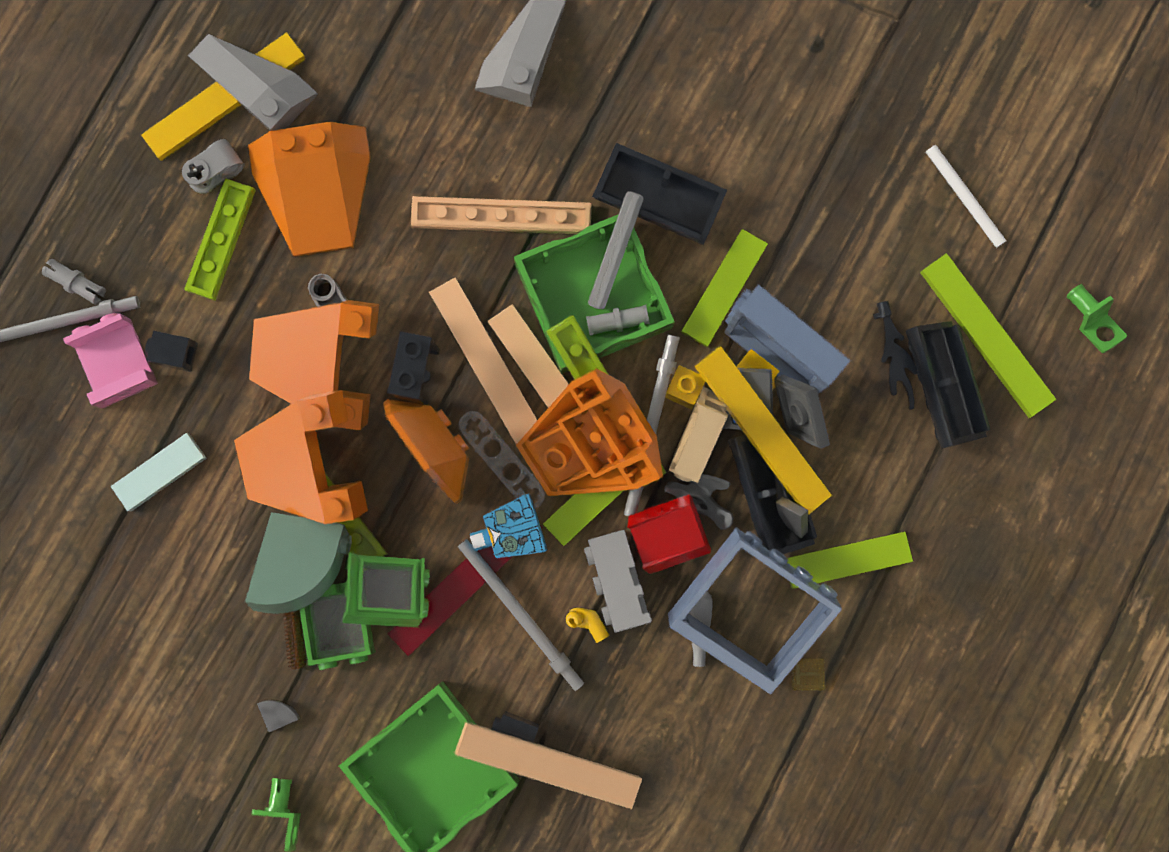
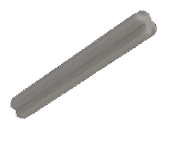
[588,191,643,309]

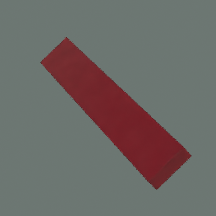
[388,525,543,656]

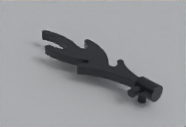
[873,301,917,410]

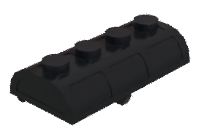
[592,143,727,245]
[906,321,991,449]
[728,431,817,554]

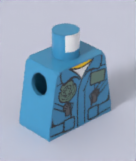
[470,494,548,558]

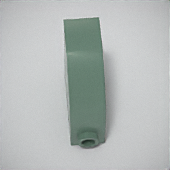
[245,512,352,614]

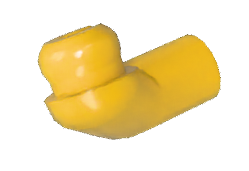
[566,607,610,643]

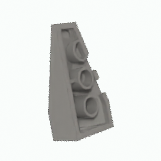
[475,0,566,107]

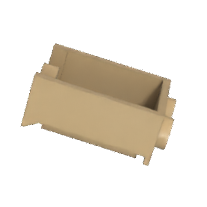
[669,387,728,483]

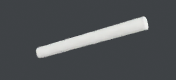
[926,145,1006,248]

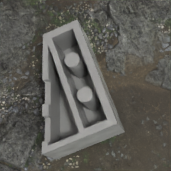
[584,530,652,632]

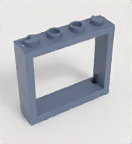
[724,285,850,394]
[668,528,842,694]

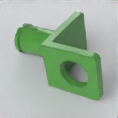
[1066,284,1127,353]
[252,778,301,852]

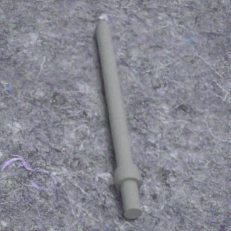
[0,296,140,342]
[624,335,680,516]
[458,539,584,691]

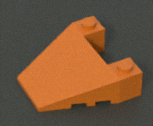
[249,300,379,430]
[234,390,368,524]

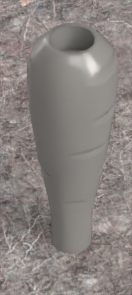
[688,591,712,667]

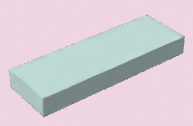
[111,433,206,512]

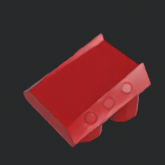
[627,494,711,574]

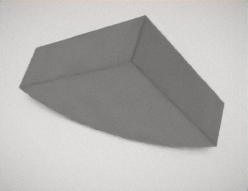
[776,497,808,538]
[257,700,300,732]

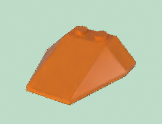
[248,122,371,257]
[516,368,663,496]
[383,399,470,504]

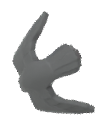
[665,474,734,530]

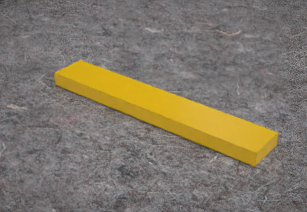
[141,32,306,161]
[694,347,832,515]

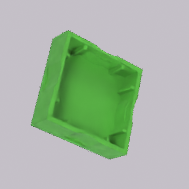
[514,214,675,374]
[339,681,520,852]

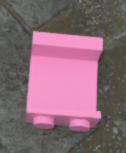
[63,313,158,409]

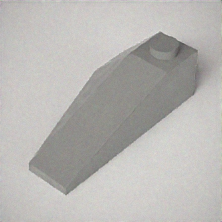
[188,34,318,131]

